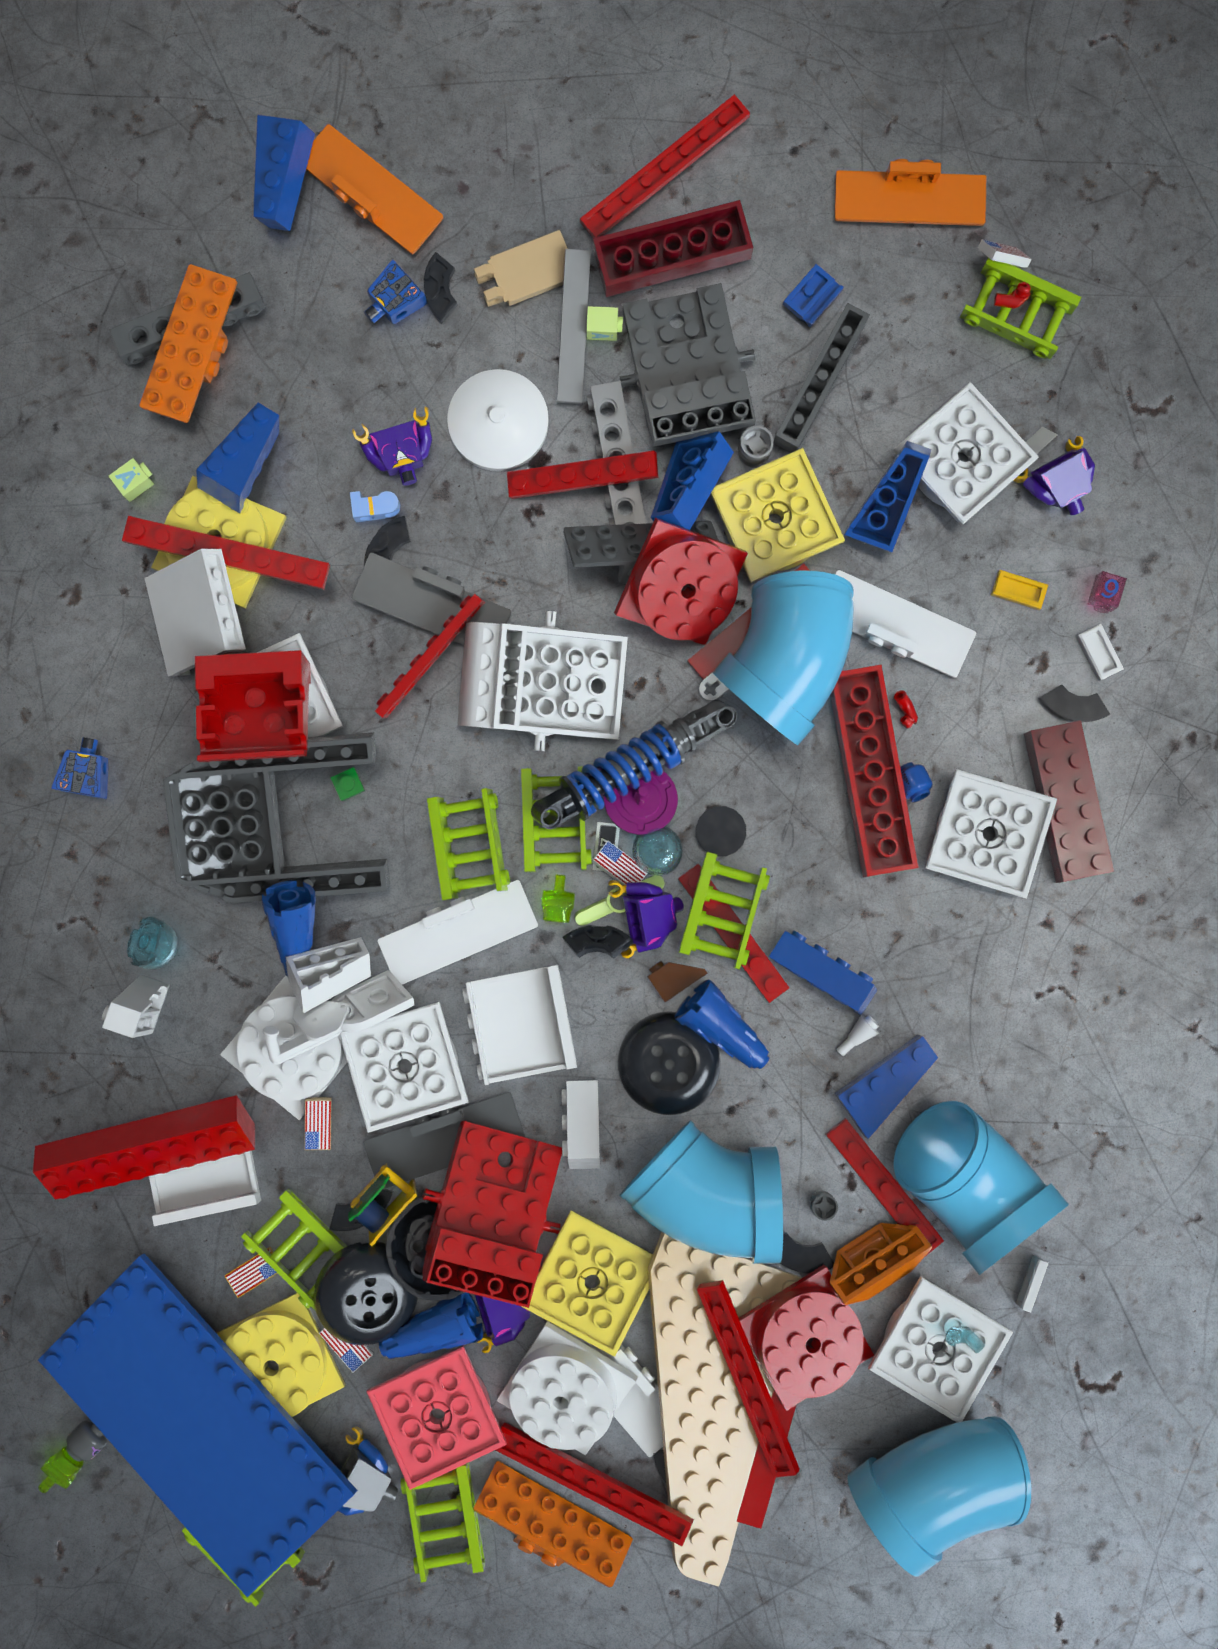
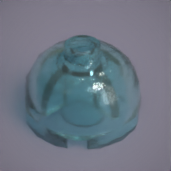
[632,826,683,876]
[127,917,178,970]

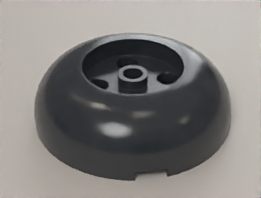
[618,1011,721,1115]
[386,1194,465,1301]
[314,1241,418,1345]

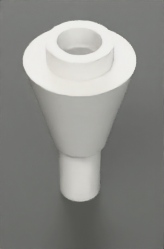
[837,1015,879,1056]

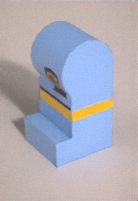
[350,491,401,522]

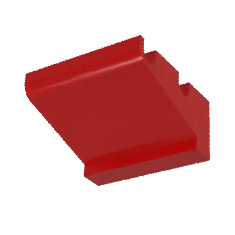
[195,650,311,762]

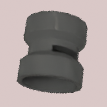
[809,1191,838,1221]

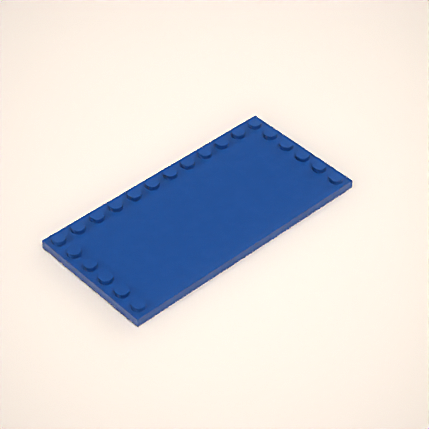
[38,1253,358,1597]

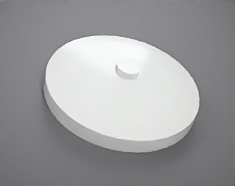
[447,369,549,471]

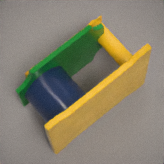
[348,1163,417,1246]

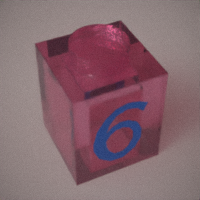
[1087,571,1127,613]

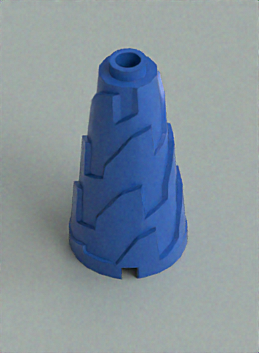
[262,881,316,977]
[675,980,769,1069]
[379,1292,483,1359]

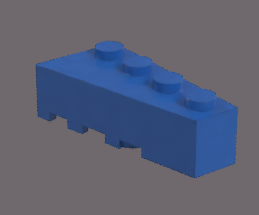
[253,115,315,231]
[196,402,279,514]
[651,431,734,530]
[844,441,931,552]
[769,931,877,1016]
[834,1035,938,1139]

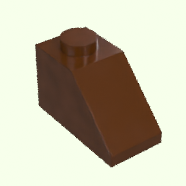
[647,961,708,1002]

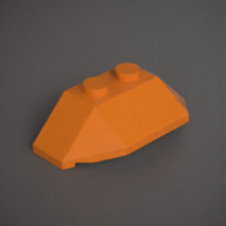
[830,1223,932,1305]

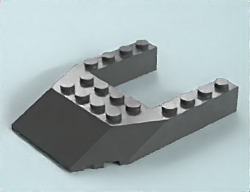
[163,732,390,903]

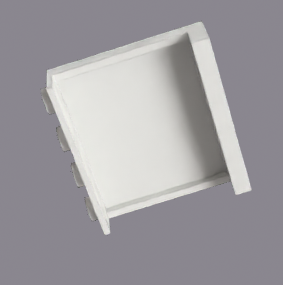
[144,549,246,677]
[462,965,577,1085]
[149,1151,261,1226]

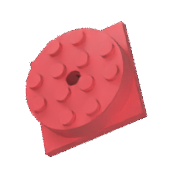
[366,1345,507,1490]

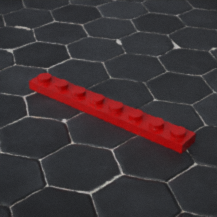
[580,94,750,238]
[122,516,330,590]
[697,1280,800,1478]
[496,1422,694,1546]

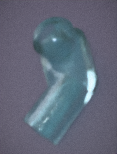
[946,1326,985,1353]

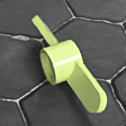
[574,875,665,926]

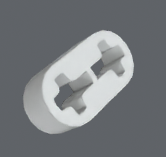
[699,672,729,702]

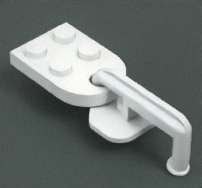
[263,970,414,1064]

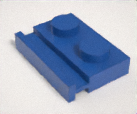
[783,264,844,328]

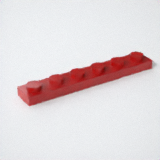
[507,450,659,499]
[375,594,486,718]
[678,863,790,1003]

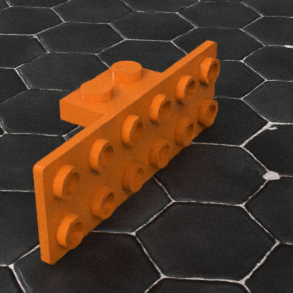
[306,124,444,255]
[834,159,986,226]
[139,264,237,423]
[473,1461,633,1588]

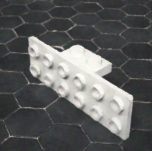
[835,570,976,678]
[378,880,538,985]
[558,1327,663,1457]

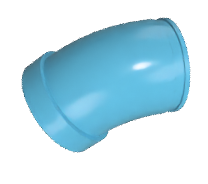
[713,571,854,745]
[894,1101,1069,1275]
[620,1120,783,1264]
[848,1416,1031,1577]

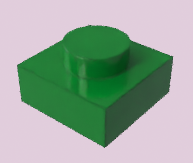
[331,767,365,801]

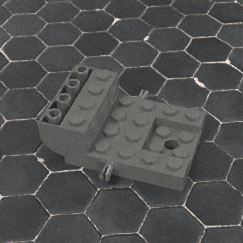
[620,283,756,446]

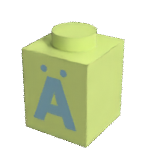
[587,306,623,341]
[109,458,154,502]

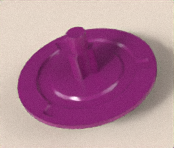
[604,771,678,835]

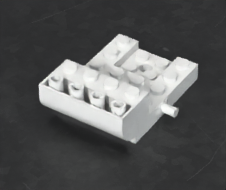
[457,611,628,751]

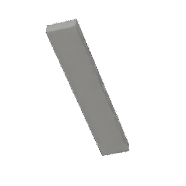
[557,249,591,405]

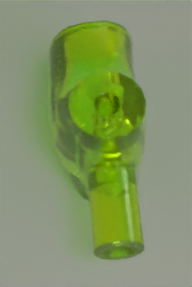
[542,874,575,923]
[38,1447,84,1493]

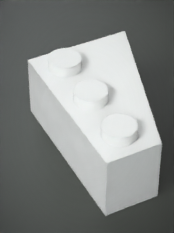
[286,937,371,1013]
[102,975,169,1038]
[562,1080,600,1169]

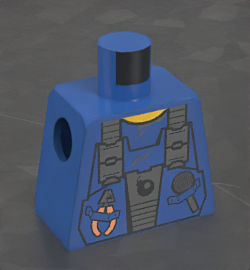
[364,260,427,324]
[51,737,108,799]

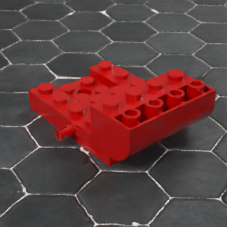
[423,1121,562,1308]

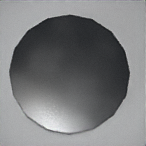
[696,806,746,857]

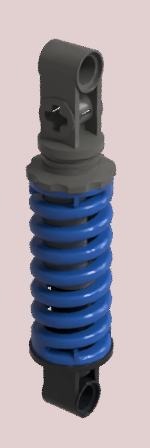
[531,700,737,829]

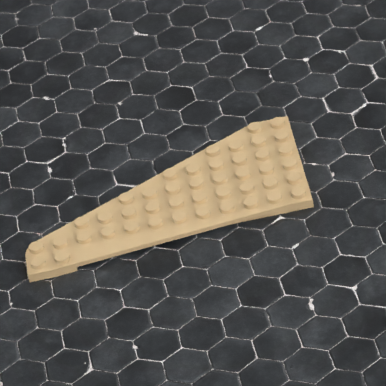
[648,1232,803,1587]

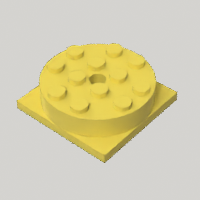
[710,448,845,583]
[151,476,286,609]
[521,1210,653,1357]
[217,1293,346,1417]

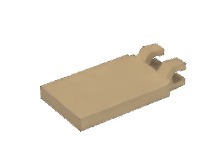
[474,230,568,307]

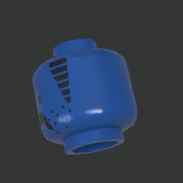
[900,762,933,802]

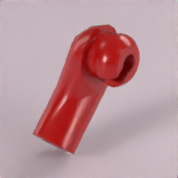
[994,282,1031,309]
[894,690,918,728]

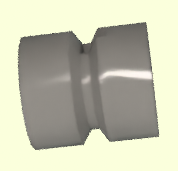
[738,426,774,467]

